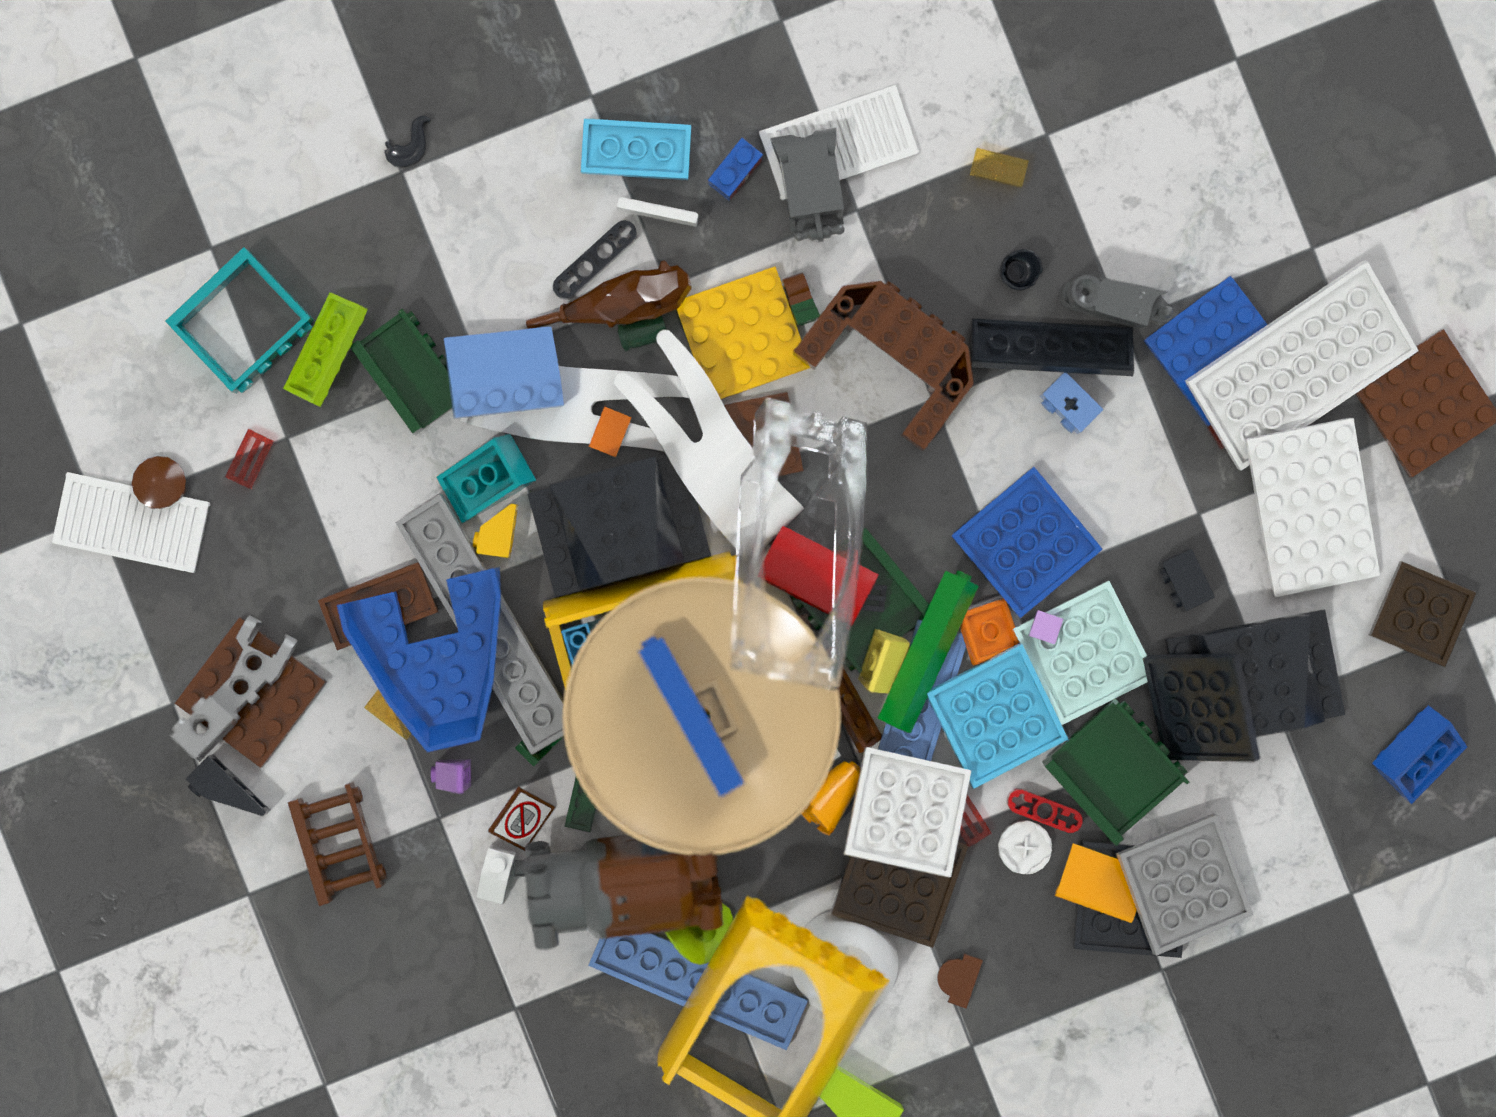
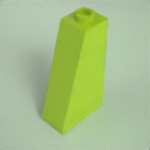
[806,1062,904,1117]

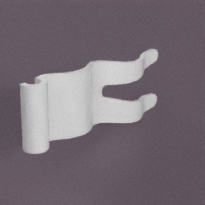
[614,330,804,562]
[460,366,689,452]

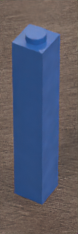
[638,635,745,797]

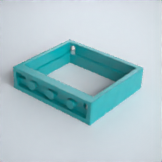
[165,247,315,394]

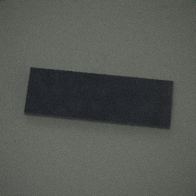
[971,318,1134,377]

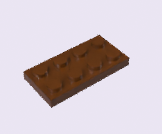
[318,562,439,651]

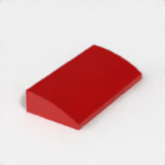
[756,526,879,626]

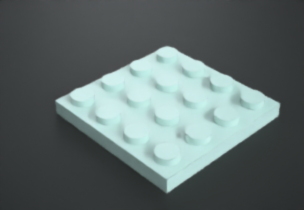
[1013,581,1148,725]

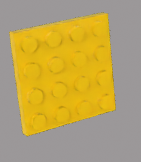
[677,266,810,400]

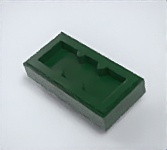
[564,776,597,833]

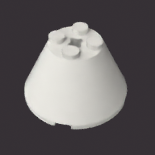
[791,911,898,1012]

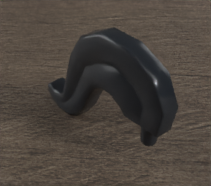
[384,116,431,167]

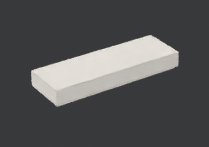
[617,197,699,227]

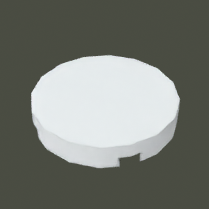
[998,820,1052,874]

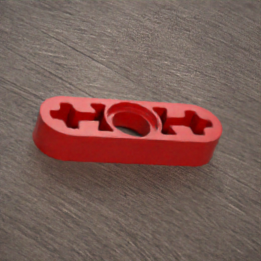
[1007,789,1083,833]

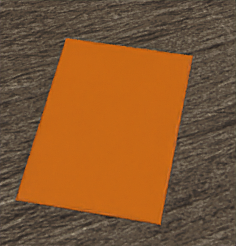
[589,406,631,457]

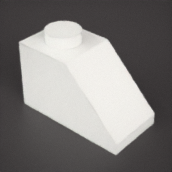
[477,845,517,904]

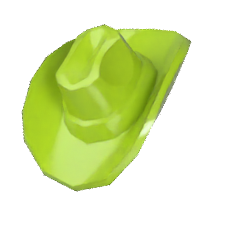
[665,903,733,965]

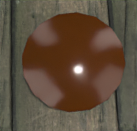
[132,456,186,509]

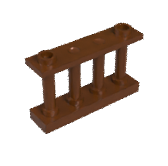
[288,781,387,906]

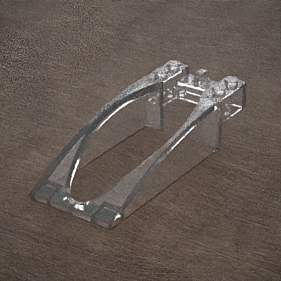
[731,398,867,690]

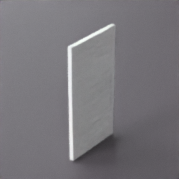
[759,85,920,201]
[52,472,210,573]

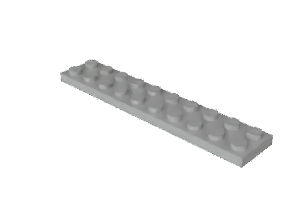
[395,495,564,755]

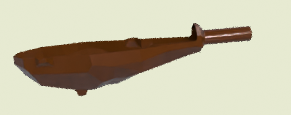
[526,260,692,329]

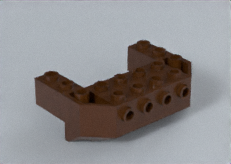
[793,280,973,451]

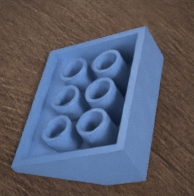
[444,326,564,419]

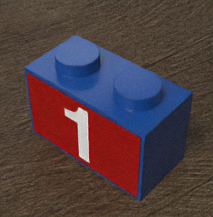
[708,138,763,201]

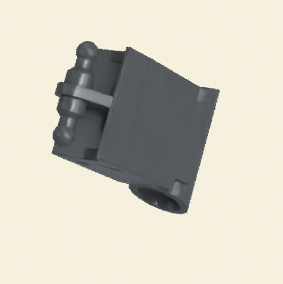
[770,127,845,242]
[1059,275,1173,329]

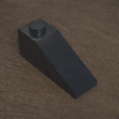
[186,754,271,816]

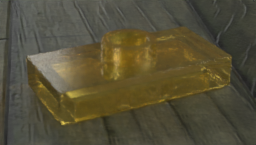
[969,148,1029,188]
[364,689,412,740]

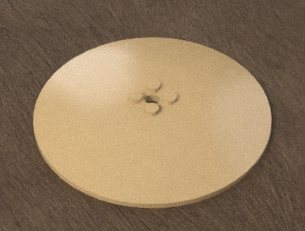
[563,577,840,855]

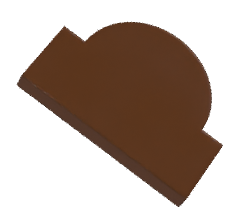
[937,953,983,1009]

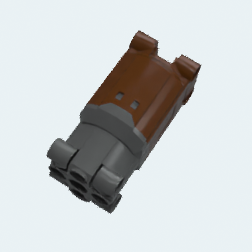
[524,835,723,950]

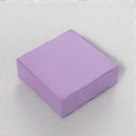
[1028,610,1063,644]

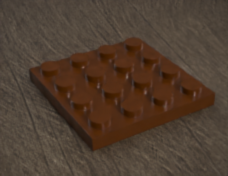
[1356,329,1496,478]
[175,617,327,768]

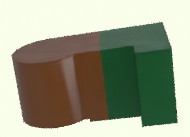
[782,272,820,327]

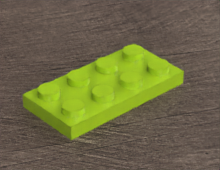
[283,292,368,407]

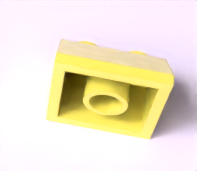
[858,629,910,694]

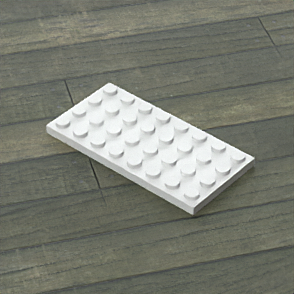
[1185,260,1418,471]

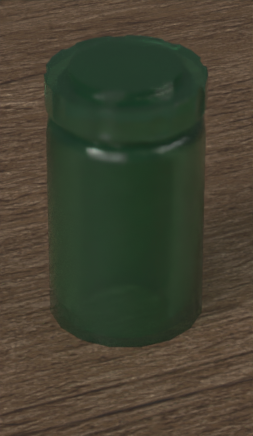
[617,315,666,351]

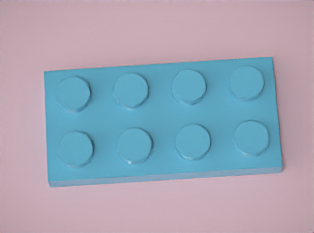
[581,119,691,180]

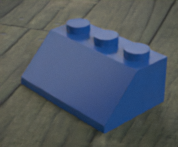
[1372,705,1467,804]

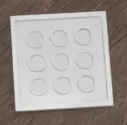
[843,747,971,877]

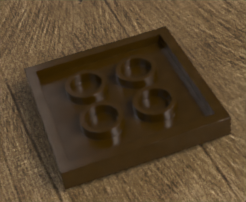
[1368,561,1476,667]

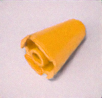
[801,761,861,836]

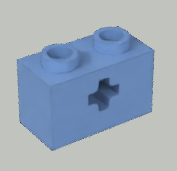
[1040,373,1104,434]

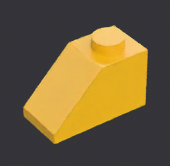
[473,504,518,558]

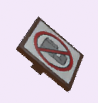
[488,786,555,851]

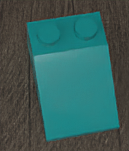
[436,434,536,523]

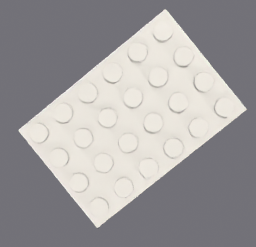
[1245,417,1380,597]

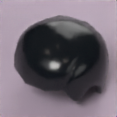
[999,249,1043,291]

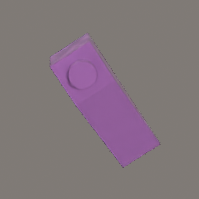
[431,759,471,793]

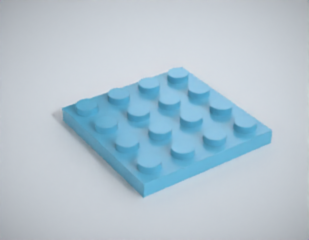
[927,643,1068,789]

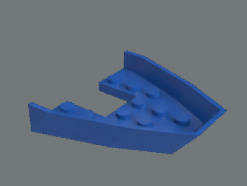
[337,567,501,752]

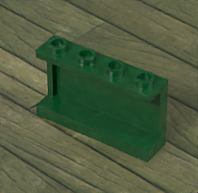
[351,309,452,435]

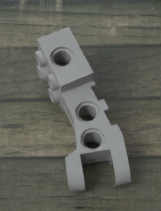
[171,615,298,762]

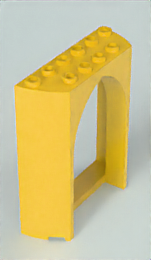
[543,551,744,715]
[657,896,890,1117]

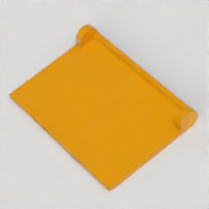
[1055,843,1137,923]

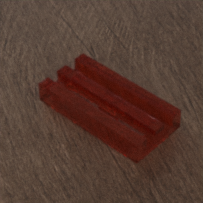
[225,429,274,489]
[959,794,991,847]

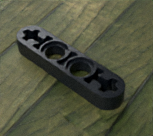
[553,220,637,300]

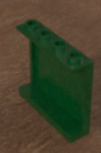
[790,528,929,673]
[1042,698,1190,846]

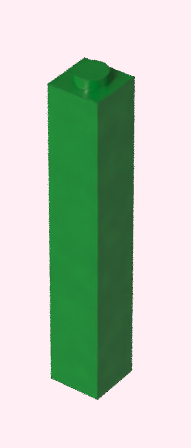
[877,570,979,734]

